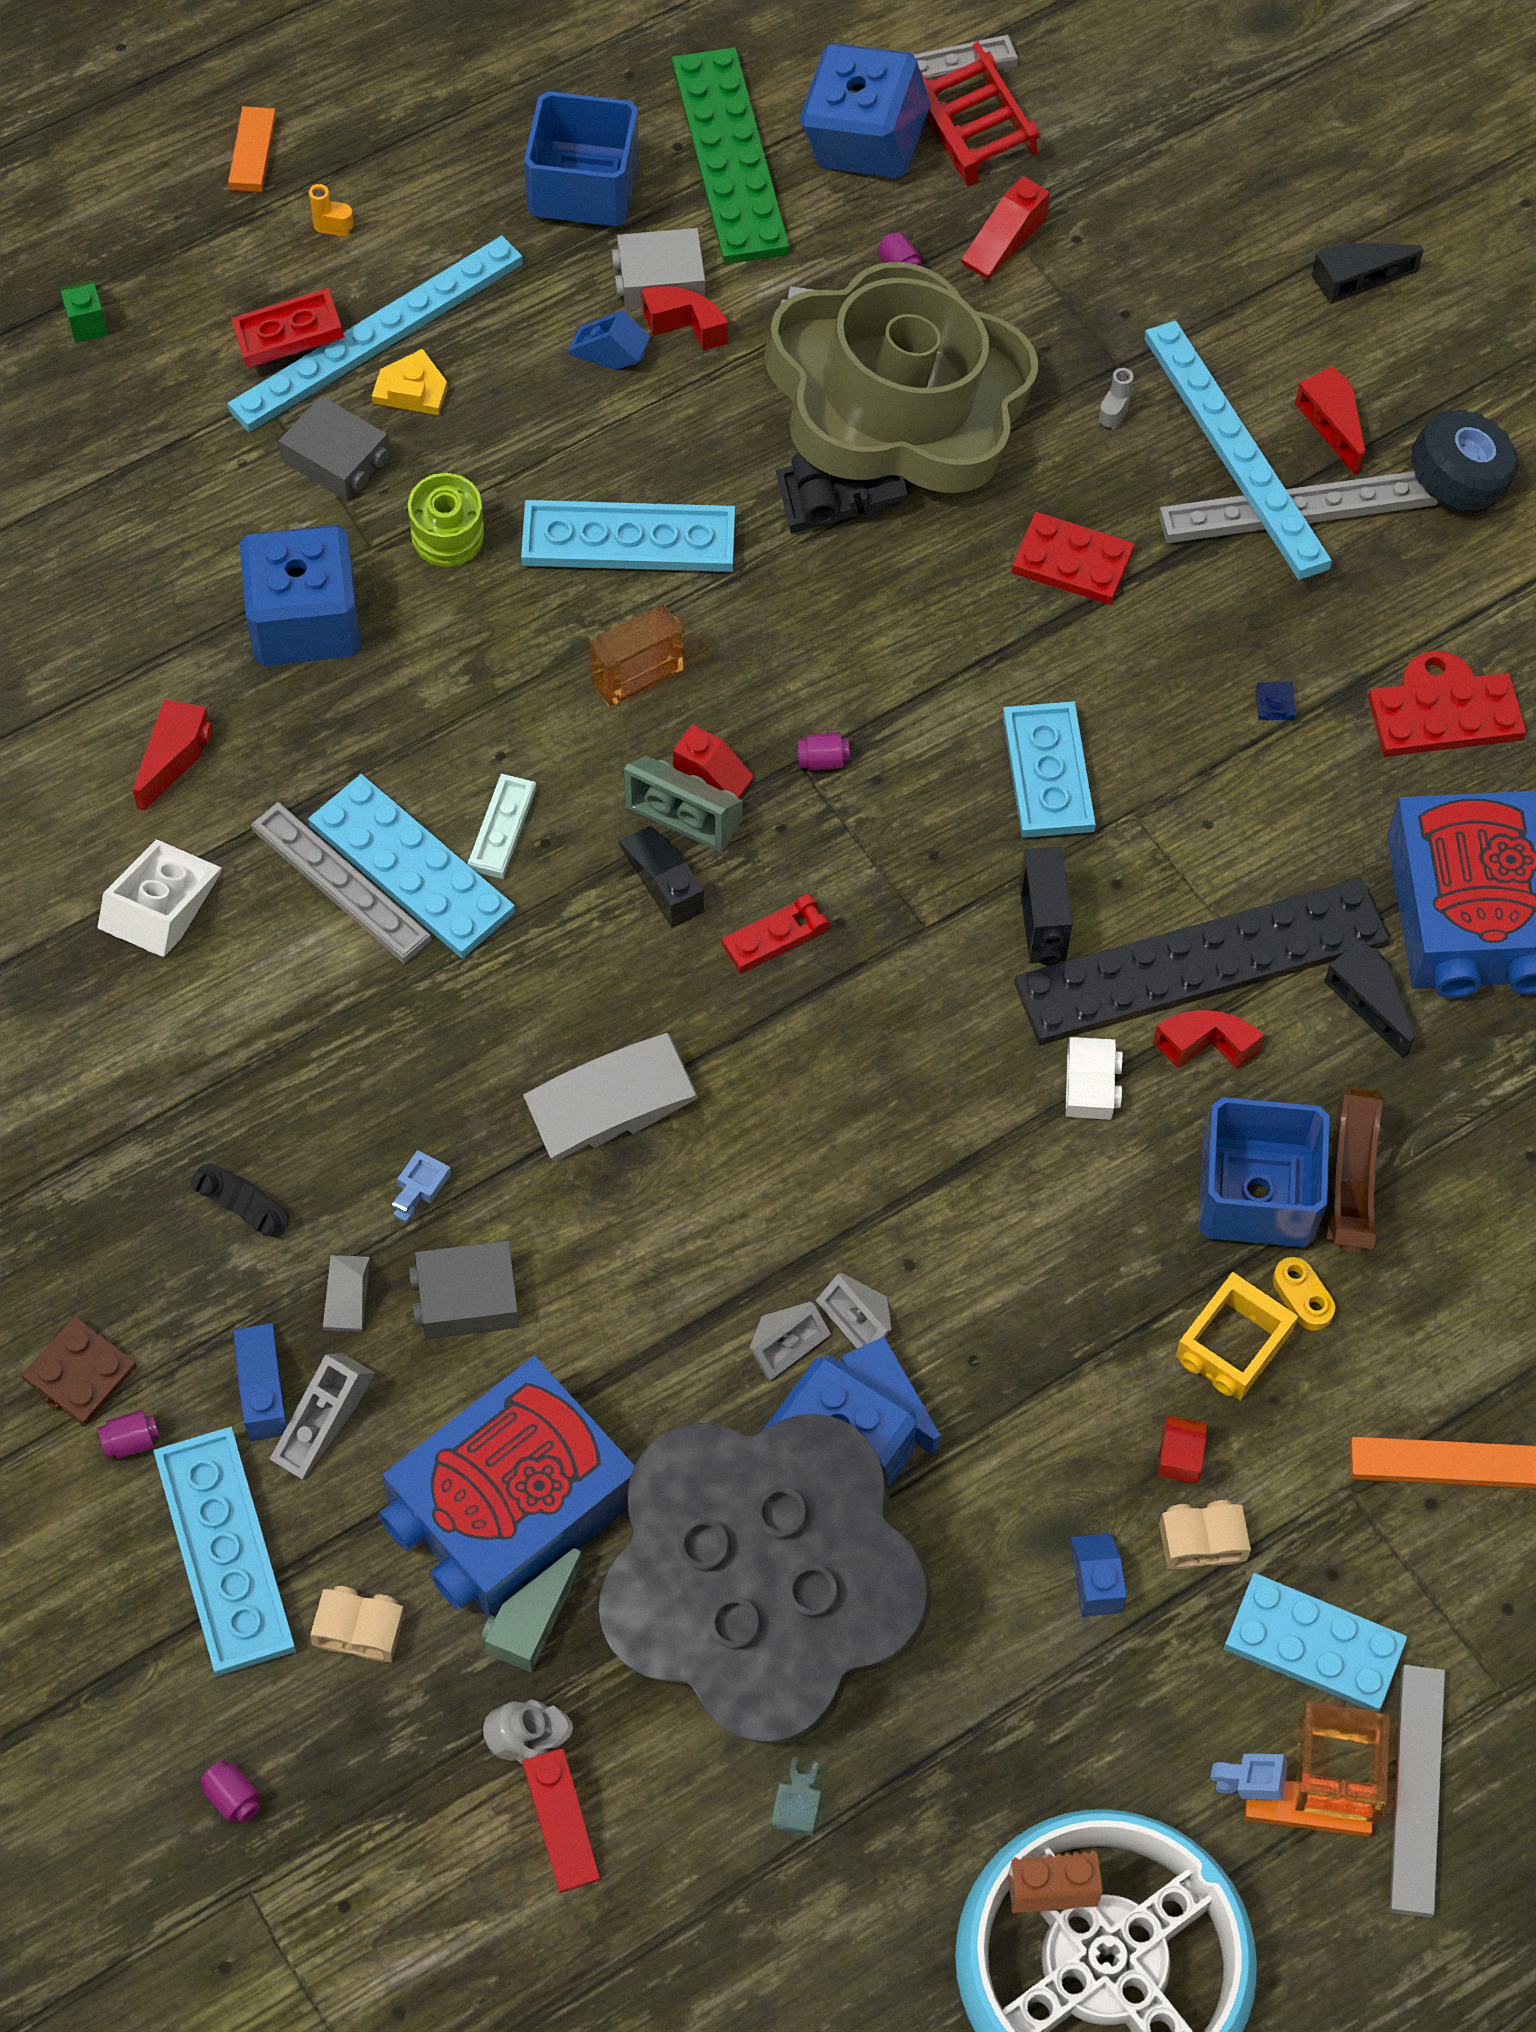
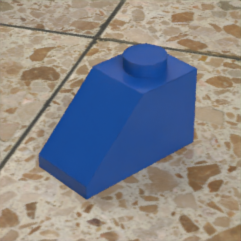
[567,310,650,370]
[1070,1533,1127,1617]

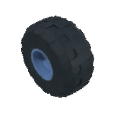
[1411,409,1518,511]

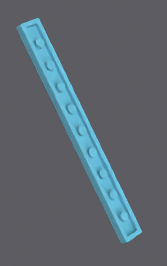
[228,236,523,433]
[1144,321,1332,580]

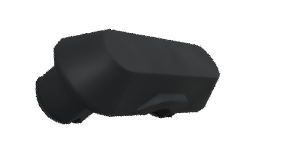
[191,1164,289,1237]

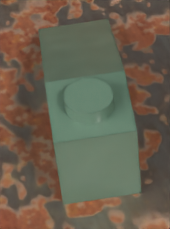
[482,1548,583,1673]

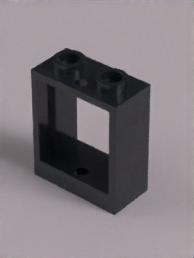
[1019,846,1073,965]

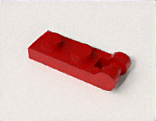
[722,894,831,974]

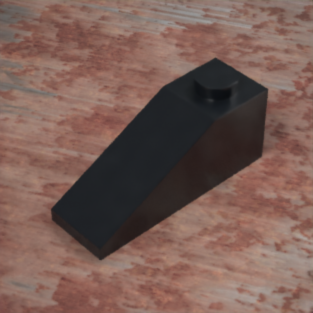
[1311,243,1424,304]
[618,826,704,928]
[1324,939,1415,1058]

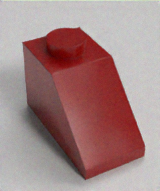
[673,724,754,799]

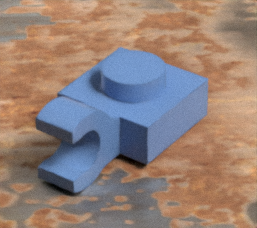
[392,1150,451,1223]
[1211,1754,1288,1800]

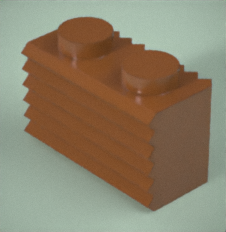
[1008,1850,1102,1913]

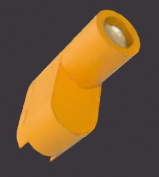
[309,184,354,237]

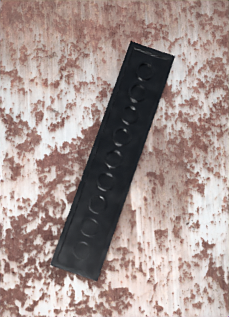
[1014,878,1390,1046]

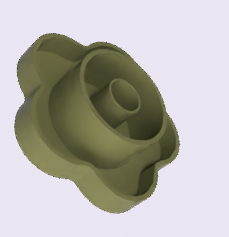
[764,262,1038,493]

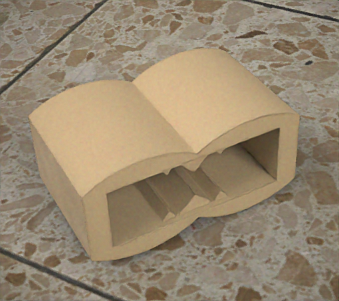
[1159,1500,1251,1570]
[310,1586,404,1662]

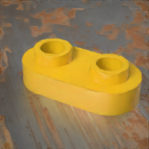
[1273,1257,1335,1331]

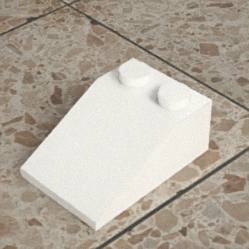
[98,839,222,957]

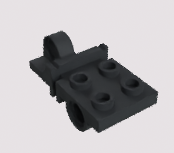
[776,452,909,533]

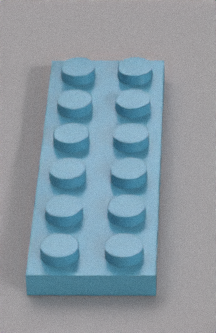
[521,500,735,572]
[308,774,516,959]
[153,1427,296,1677]

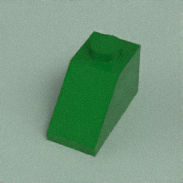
[59,280,108,343]

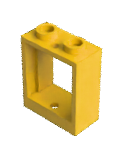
[1175,1272,1298,1401]

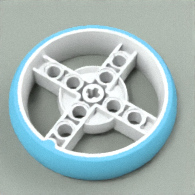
[955,1809,1257,2032]

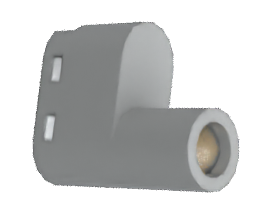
[1098,368,1133,431]

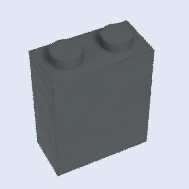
[278,395,390,501]
[409,1241,519,1339]

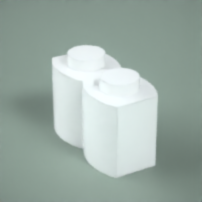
[1066,1037,1122,1120]

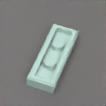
[467,774,536,879]

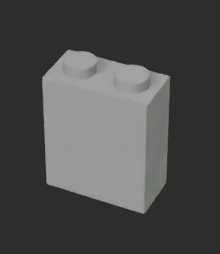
[612,228,705,309]

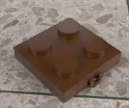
[22,1316,136,1427]

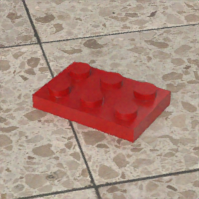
[231,288,345,368]
[1011,512,1135,605]

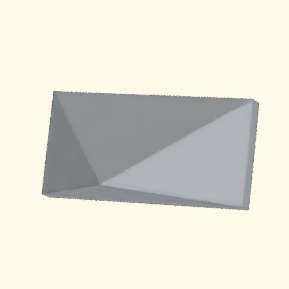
[323,1255,370,1332]
[816,1273,892,1349]
[750,1302,831,1381]

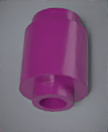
[877,232,924,267]
[797,732,850,771]
[97,1410,160,1459]
[200,1760,262,1824]

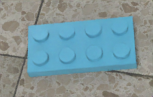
[1002,701,1095,838]
[1223,1573,1408,1714]

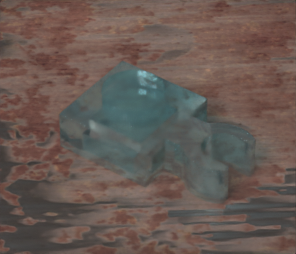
[771,1757,820,1836]

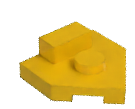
[372,349,448,415]

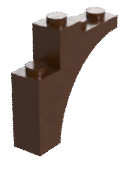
[1324,1086,1383,1253]

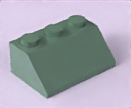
[624,756,743,853]

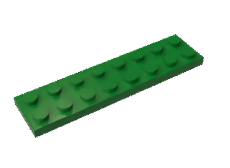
[672,47,789,265]

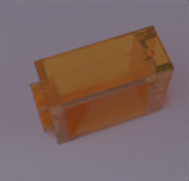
[589,604,685,707]
[1295,1702,1390,1823]

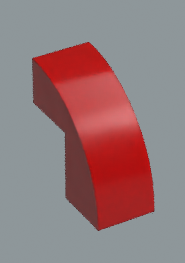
[641,286,728,351]
[1153,1010,1264,1069]
[1157,1414,1207,1484]

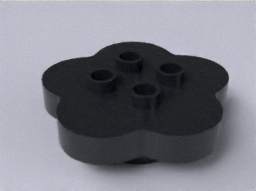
[599,1414,931,1744]

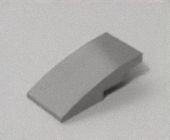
[523,1033,699,1162]

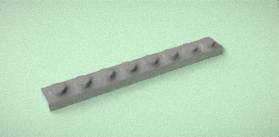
[1159,471,1438,543]

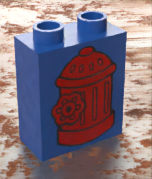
[1387,791,1536,998]
[378,1355,635,1618]

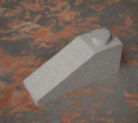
[270,1353,375,1479]

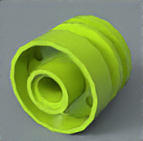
[407,473,485,567]

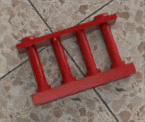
[921,42,1040,187]

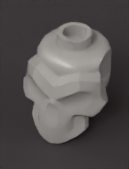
[483,1699,573,1764]

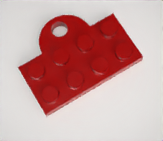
[1368,651,1526,757]

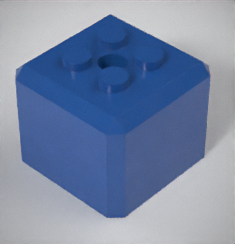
[799,43,931,178]
[524,91,639,226]
[240,525,361,666]
[1198,1097,1329,1247]
[761,1356,917,1487]

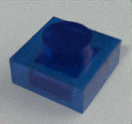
[1255,682,1296,720]

